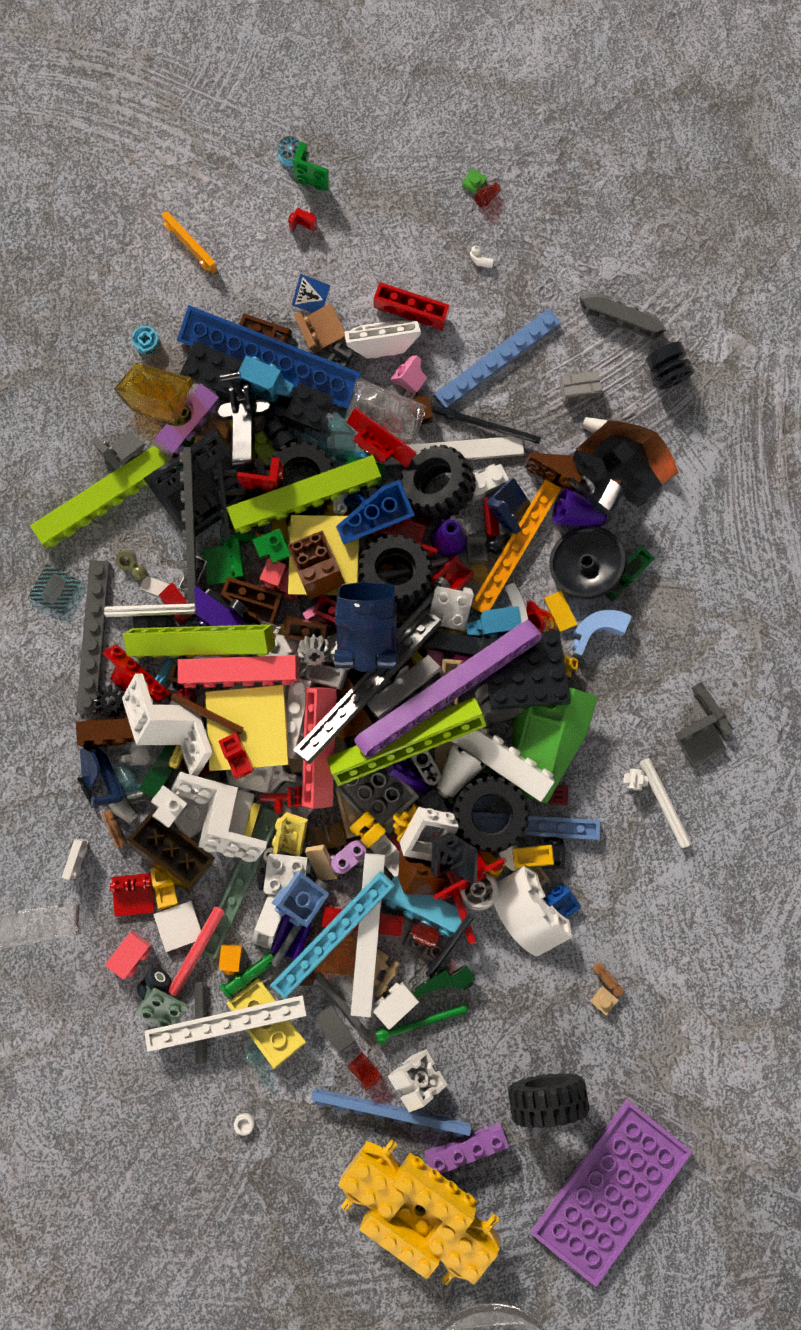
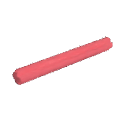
[168,907,224,997]

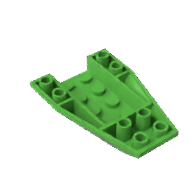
[512,687,598,804]

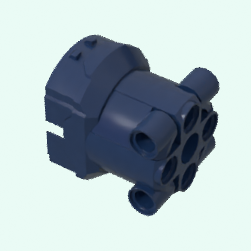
[334,582,398,672]

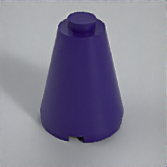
[552,488,607,527]

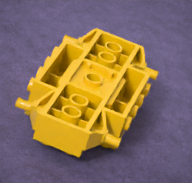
[338,1140,501,1285]

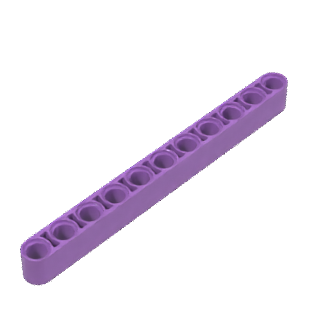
[354,620,542,758]

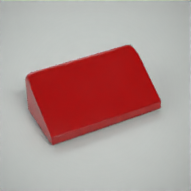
[483,497,500,539]
[159,582,196,625]

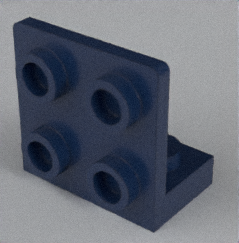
[485,478,531,534]

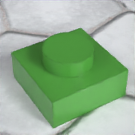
[462,169,487,195]

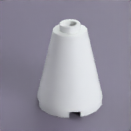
[437,743,486,799]

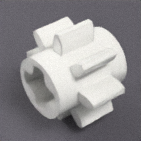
[623,769,649,791]

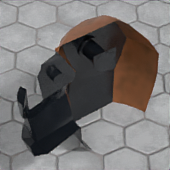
[567,421,679,513]

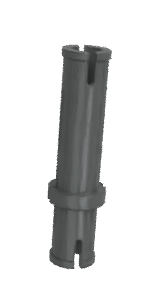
[691,681,734,736]

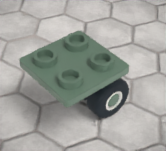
[135,968,189,1027]

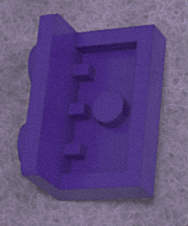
[270,914,311,960]

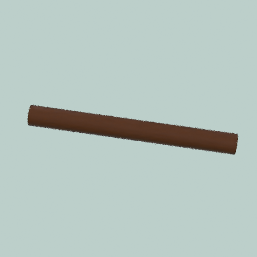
[171,693,244,734]

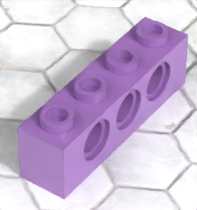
[425,1122,509,1174]

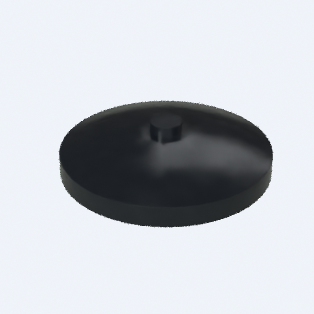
[549,526,626,599]

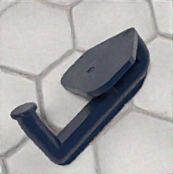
[80,746,124,807]

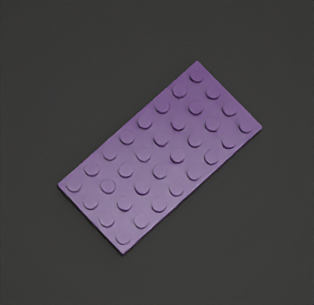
[530,1099,692,1287]

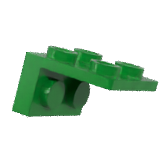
[293,141,330,191]
[203,539,246,586]

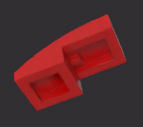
[218,732,255,780]

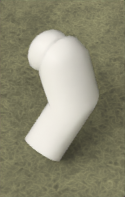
[470,246,494,268]

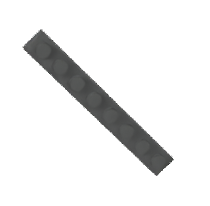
[179,447,197,604]
[76,560,110,713]

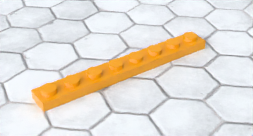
[471,479,561,614]

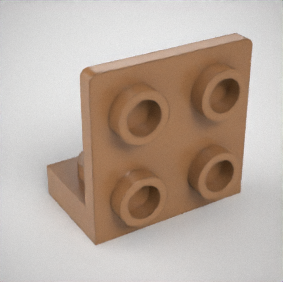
[294,304,345,353]

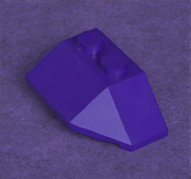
[194,586,249,626]

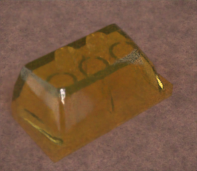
[114,363,194,424]

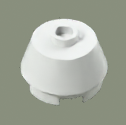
[460,873,499,911]

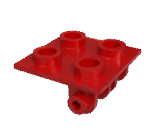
[110,873,154,917]

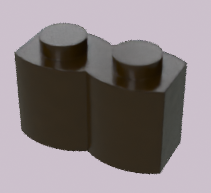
[305,821,348,852]

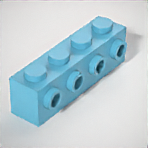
[382,876,461,937]

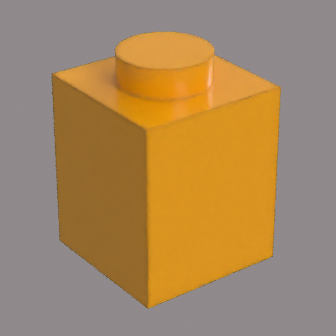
[219,944,243,975]

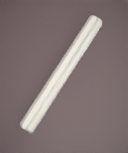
[104,604,196,617]
[640,758,691,848]

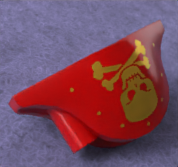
[526,601,556,632]

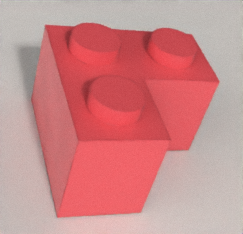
[260,558,300,601]

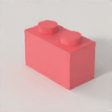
[105,931,152,980]

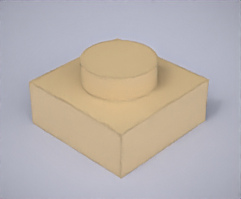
[590,986,618,1015]

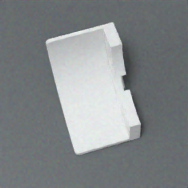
[494,866,572,956]

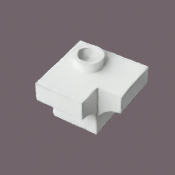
[151,785,187,828]

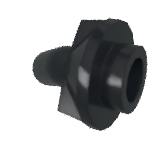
[485,533,510,554]

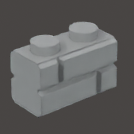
[559,369,602,403]

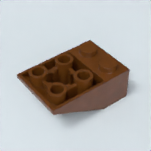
[524,453,584,491]
[287,530,345,600]

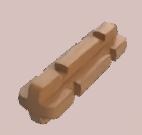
[102,810,126,848]
[592,962,625,997]

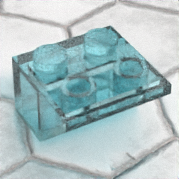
[327,412,355,461]

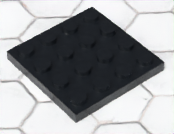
[482,631,571,710]

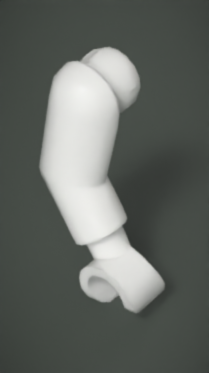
[333,492,349,515]

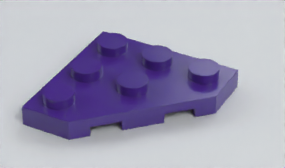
[385,758,431,795]

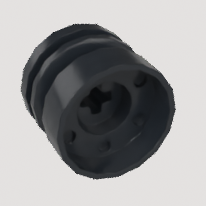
[646,341,695,390]

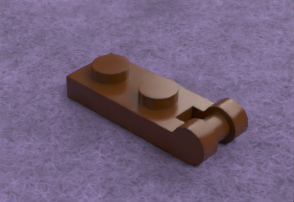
[239,313,292,344]

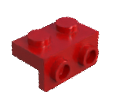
[430,555,474,590]

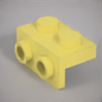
[272,812,308,856]

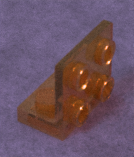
[314,931,358,976]

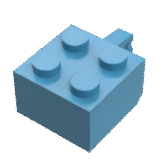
[238,356,294,403]
[466,606,522,638]

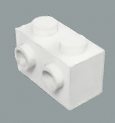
[472,464,509,502]
[373,982,419,1030]

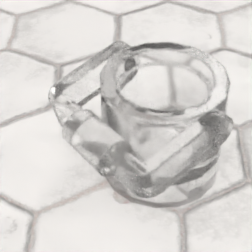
[119,742,155,767]

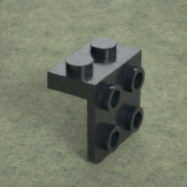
[431,832,478,884]

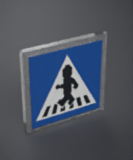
[289,270,334,314]

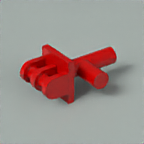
[260,787,302,813]

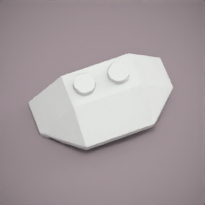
[344,320,421,359]

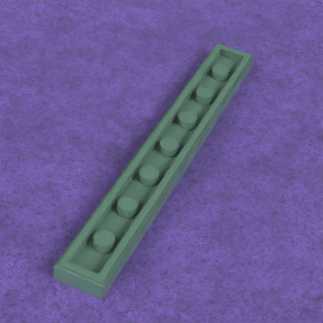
[202,806,282,960]

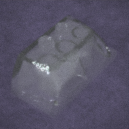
[345,378,427,444]

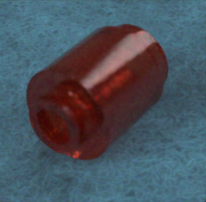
[410,922,441,948]

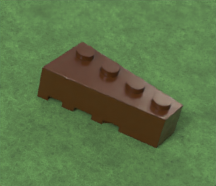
[76,716,136,748]

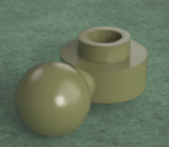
[116,550,147,580]

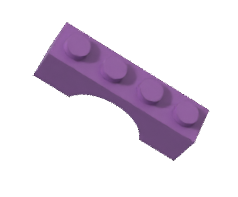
[153,383,219,458]

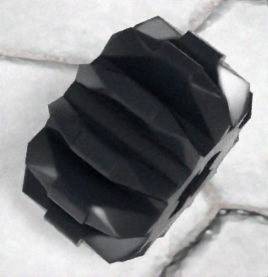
[92,685,125,718]

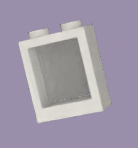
[400,807,459,861]

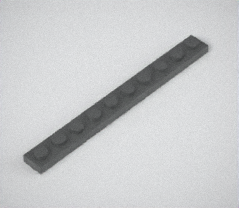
[294,610,442,765]

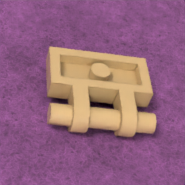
[352,948,401,998]

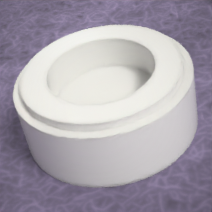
[234,1113,255,1136]

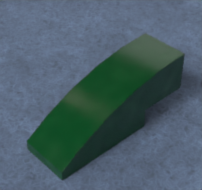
[605,545,655,602]
[138,745,177,798]

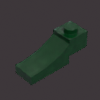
[412,964,476,999]

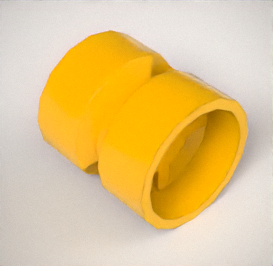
[349,811,386,848]

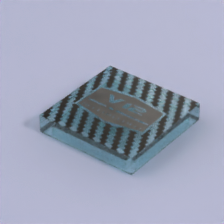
[28,564,81,615]

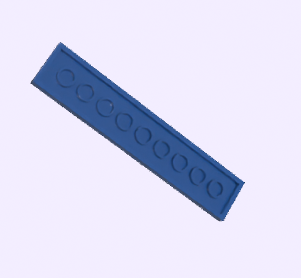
[177,305,362,409]

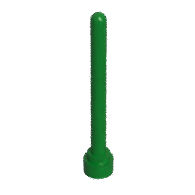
[375,1005,468,1045]

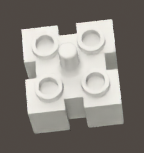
[388,1049,447,1112]

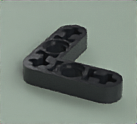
[203,587,249,623]

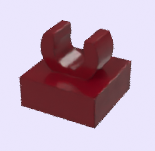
[547,785,568,805]

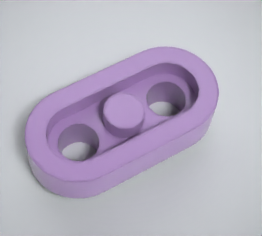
[331,841,366,874]

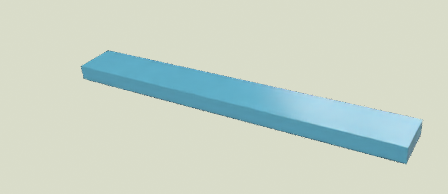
[270,871,395,999]

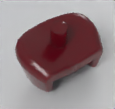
[177,688,197,702]

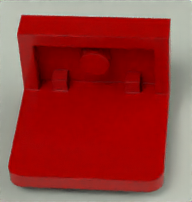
[237,457,284,492]

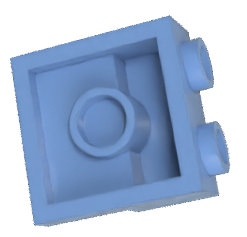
[272,871,329,927]

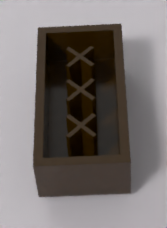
[127,810,215,894]

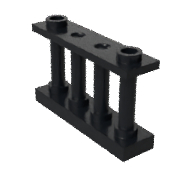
[213,460,272,543]

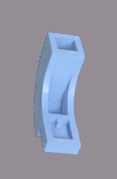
[571,610,632,658]

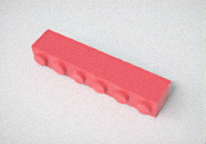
[178,655,299,689]
[302,687,337,809]

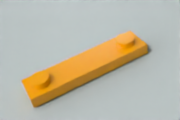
[162,211,217,275]

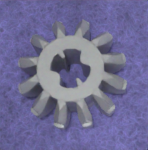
[297,634,331,667]

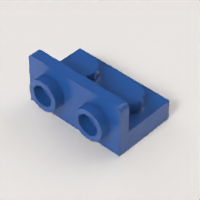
[543,883,581,919]

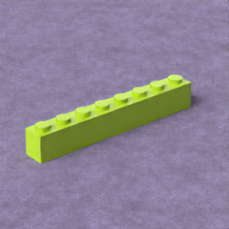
[30,446,170,548]
[227,455,381,534]
[123,624,276,659]
[327,697,487,786]

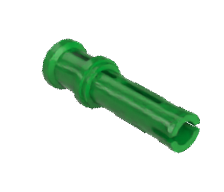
[220,951,275,1000]

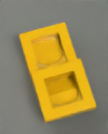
[150,868,179,910]

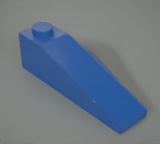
[336,480,415,545]

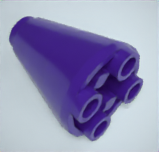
[430,519,467,557]

